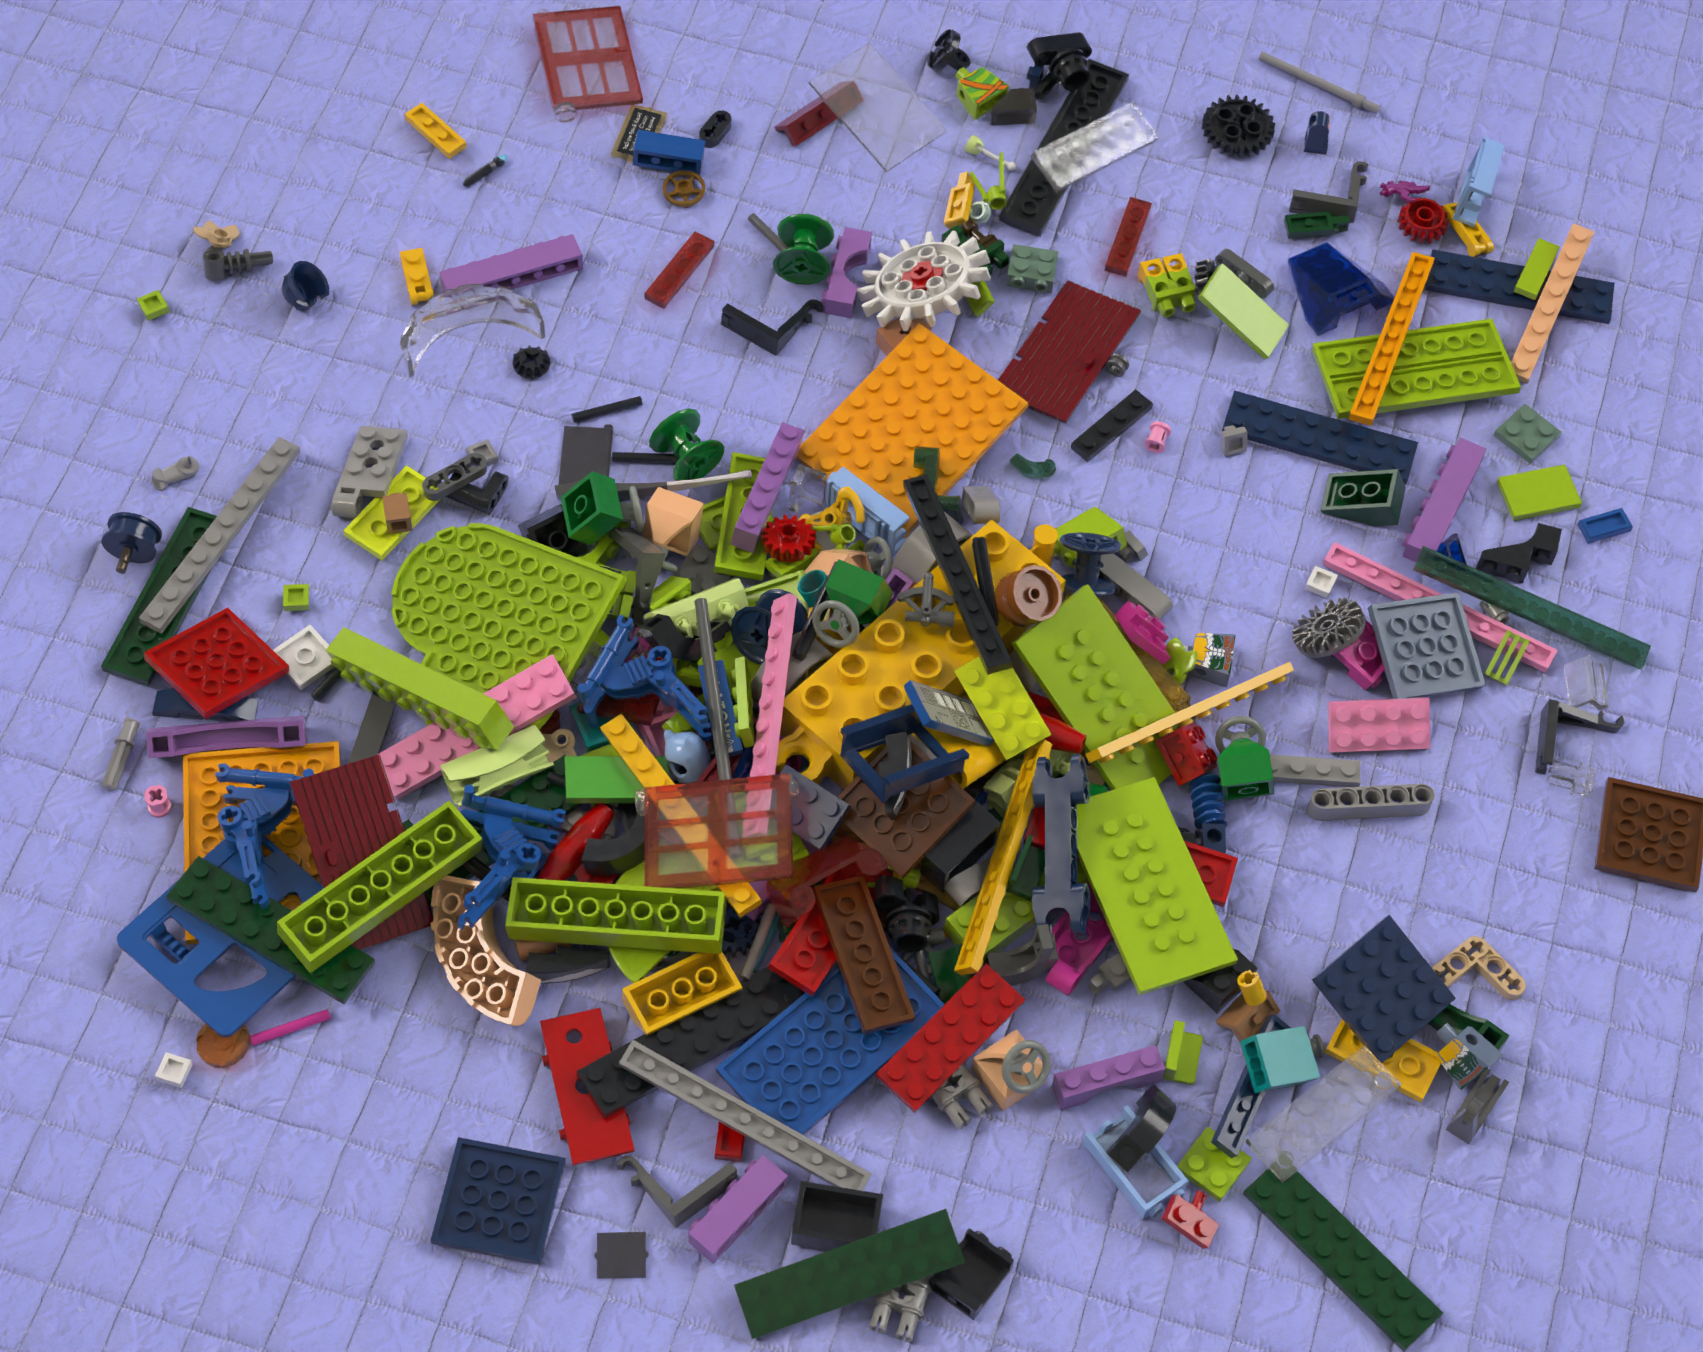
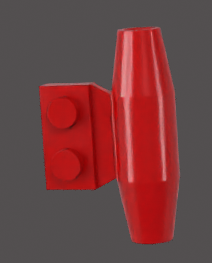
[1028,692,1087,754]
[536,803,622,884]

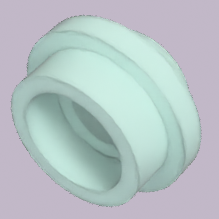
[969,201,991,224]

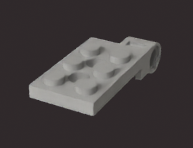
[332,426,408,518]

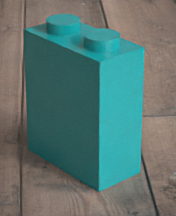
[1240,1026,1320,1093]

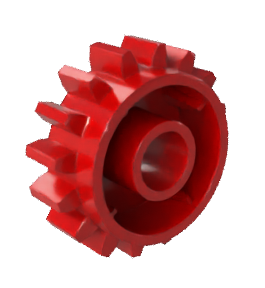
[1397,198,1449,244]
[762,515,816,562]

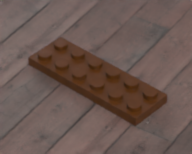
[812,875,916,1034]

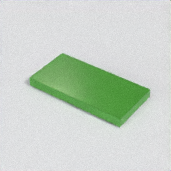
[564,756,670,803]

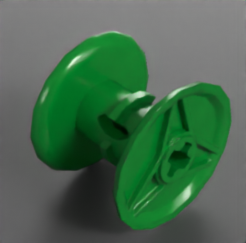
[773,214,834,285]
[649,408,724,481]

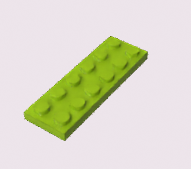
[714,452,773,581]

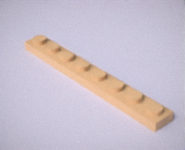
[1511,223,1595,384]

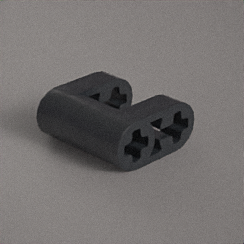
[445,463,509,514]

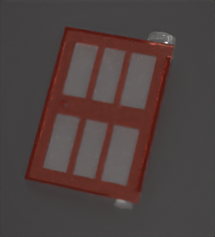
[533,6,643,123]
[635,773,799,889]

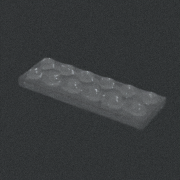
[1031,102,1159,192]
[1245,1045,1401,1183]

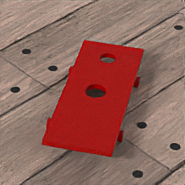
[540,1008,635,1166]

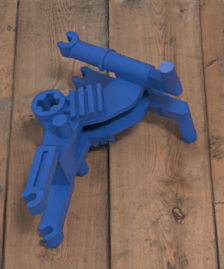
[577,615,713,741]
[215,763,314,909]
[457,784,566,930]

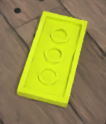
[343,465,442,561]
[954,656,1051,760]

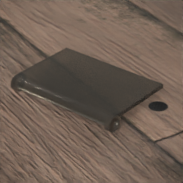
[558,424,613,485]

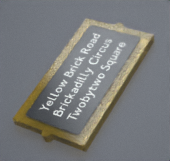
[611,104,667,162]

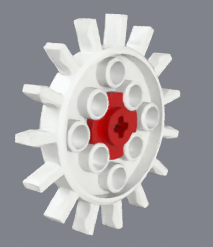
[857,231,991,331]

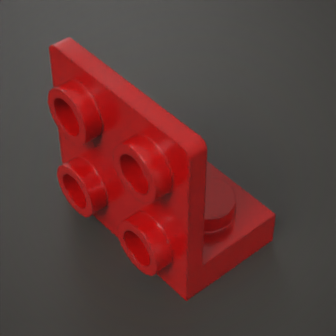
[1155,722,1218,786]

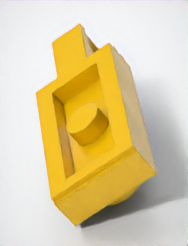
[944,171,975,229]

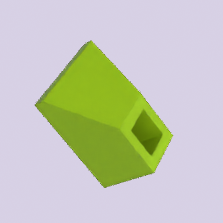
[650,576,691,619]

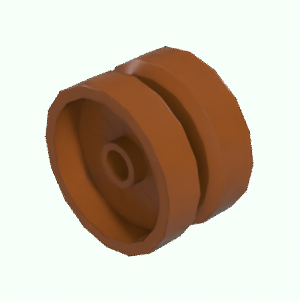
[995,565,1062,627]

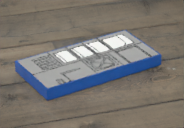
[904,680,995,746]

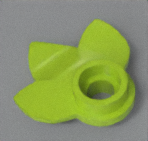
[1152,637,1197,687]

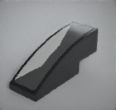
[879,732,912,820]
[526,945,611,984]

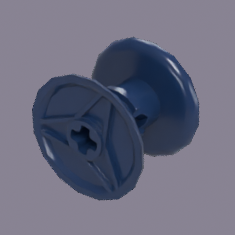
[1060,532,1121,597]
[731,589,808,665]

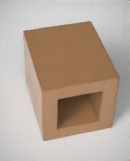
[382,493,413,534]

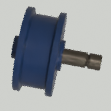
[101,512,162,574]

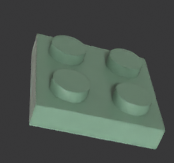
[1493,404,1562,464]

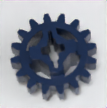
[722,906,761,958]

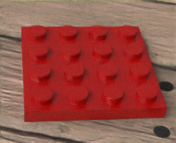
[144,607,289,719]

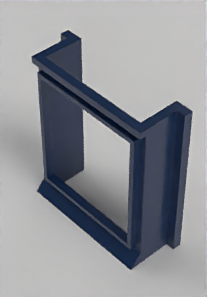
[840,704,970,804]

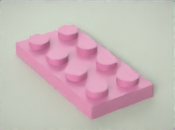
[1328,697,1430,752]

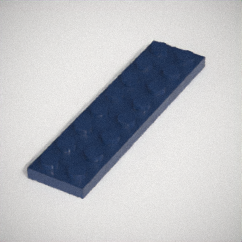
[1426,249,1615,324]
[1222,390,1418,485]

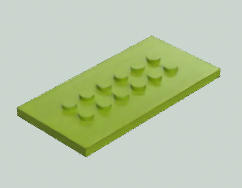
[1312,318,1521,419]
[1012,584,1179,790]
[1077,777,1238,996]

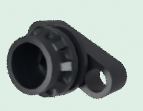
[1026,32,1092,91]
[874,875,940,953]

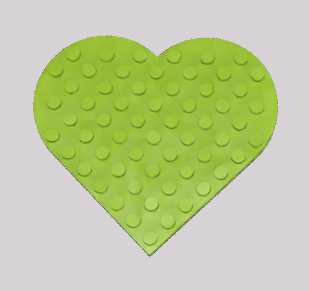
[391,523,627,733]

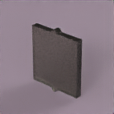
[594,1232,649,1279]

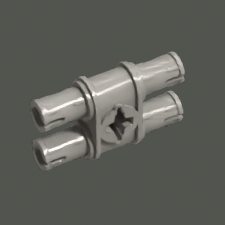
[931,1062,994,1130]
[868,1275,932,1342]

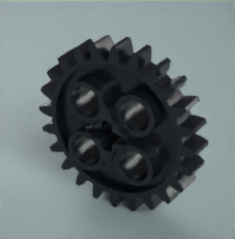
[1202,95,1275,158]

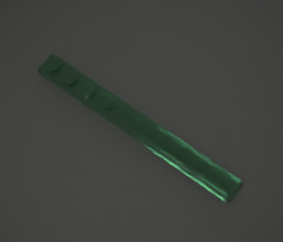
[1413,546,1651,670]

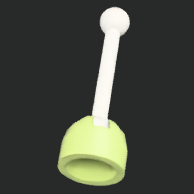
[964,135,1016,171]

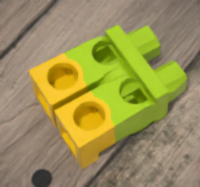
[1137,253,1196,318]

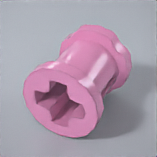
[1144,421,1171,453]
[144,785,171,817]

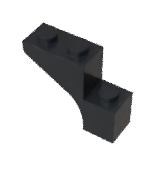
[1475,523,1562,583]

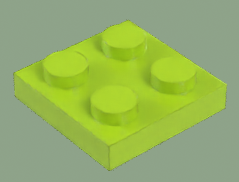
[1177,1126,1252,1202]

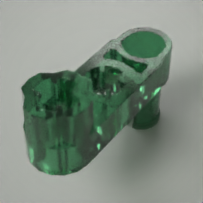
[914,446,959,512]

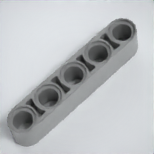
[963,486,1000,524]
[1099,553,1173,619]
[1307,784,1435,821]

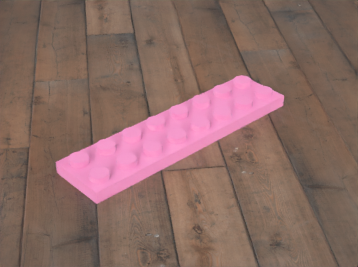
[377,654,577,800]

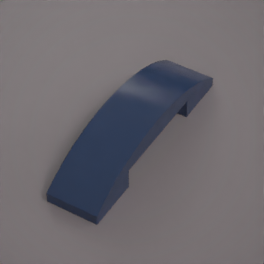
[152,688,259,722]

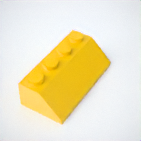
[622,950,742,1036]

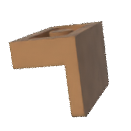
[1216,991,1280,1043]

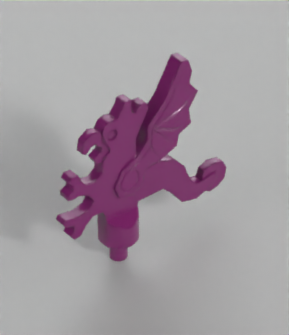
[1380,180,1430,202]

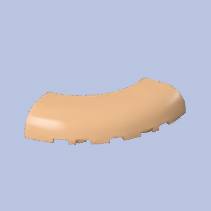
[431,876,541,1026]

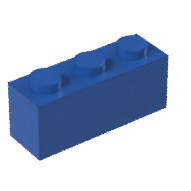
[633,130,705,175]

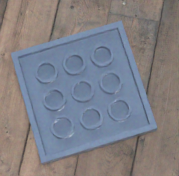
[1367,592,1486,699]

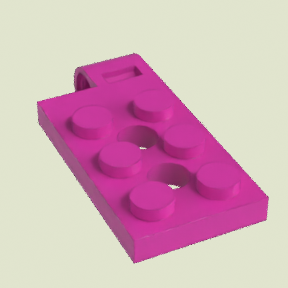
[1045,882,1113,996]

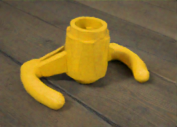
[798,487,865,552]

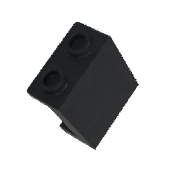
[929,1228,1014,1320]

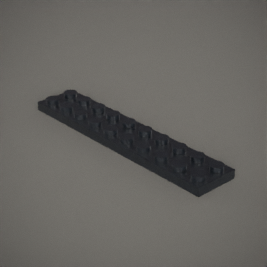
[999,59,1129,237]
[576,967,806,1119]

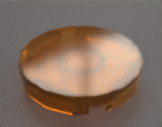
[196,1024,251,1068]

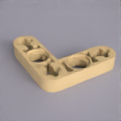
[1432,936,1526,1000]

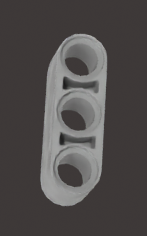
[944,857,991,907]

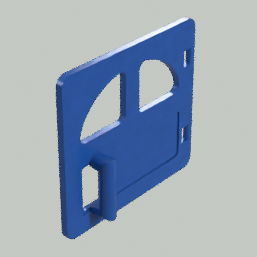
[117,836,324,1038]

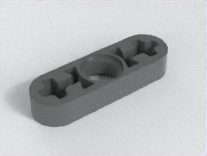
[1215,249,1274,299]
[422,453,487,501]

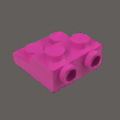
[1115,601,1171,665]
[1333,620,1385,690]

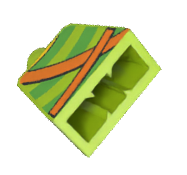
[955,67,1009,120]

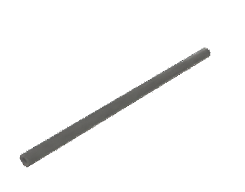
[694,598,743,859]

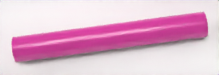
[250,1009,331,1046]

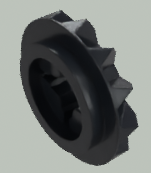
[512,345,551,379]

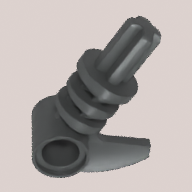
[203,245,273,281]

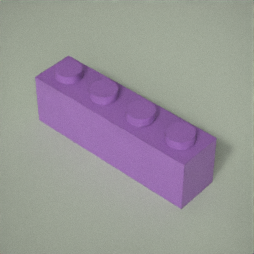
[688,1155,788,1264]

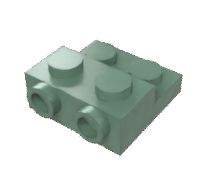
[1006,244,1059,293]

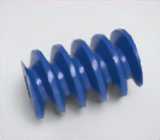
[1189,774,1227,831]

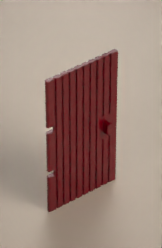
[998,280,1141,423]
[289,754,433,950]

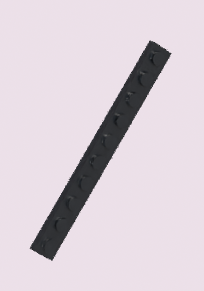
[903,474,1012,675]

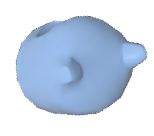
[664,730,712,783]

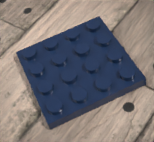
[1311,915,1456,1064]
[431,1137,566,1265]

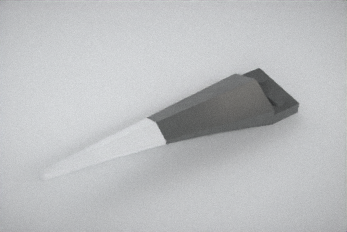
[555,470,752,502]

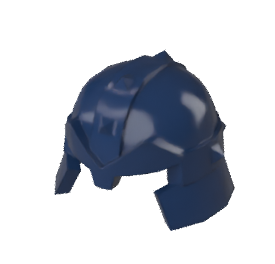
[282,261,329,311]

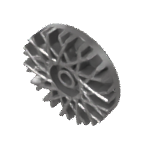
[1291,597,1366,658]

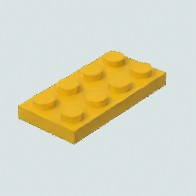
[1325,1019,1441,1103]

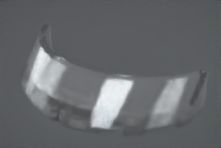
[400,284,545,377]

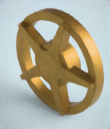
[662,170,705,208]

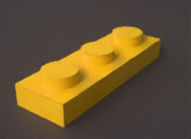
[404,102,467,159]

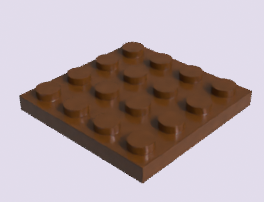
[838,732,976,879]
[1594,777,1703,892]

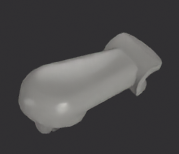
[152,456,199,491]

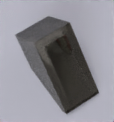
[990,88,1037,126]

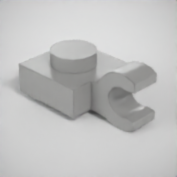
[1088,953,1131,995]

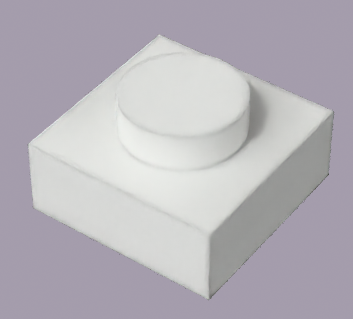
[1305,566,1338,598]
[155,1052,193,1088]

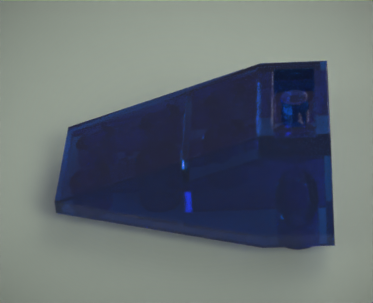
[1288,242,1395,336]

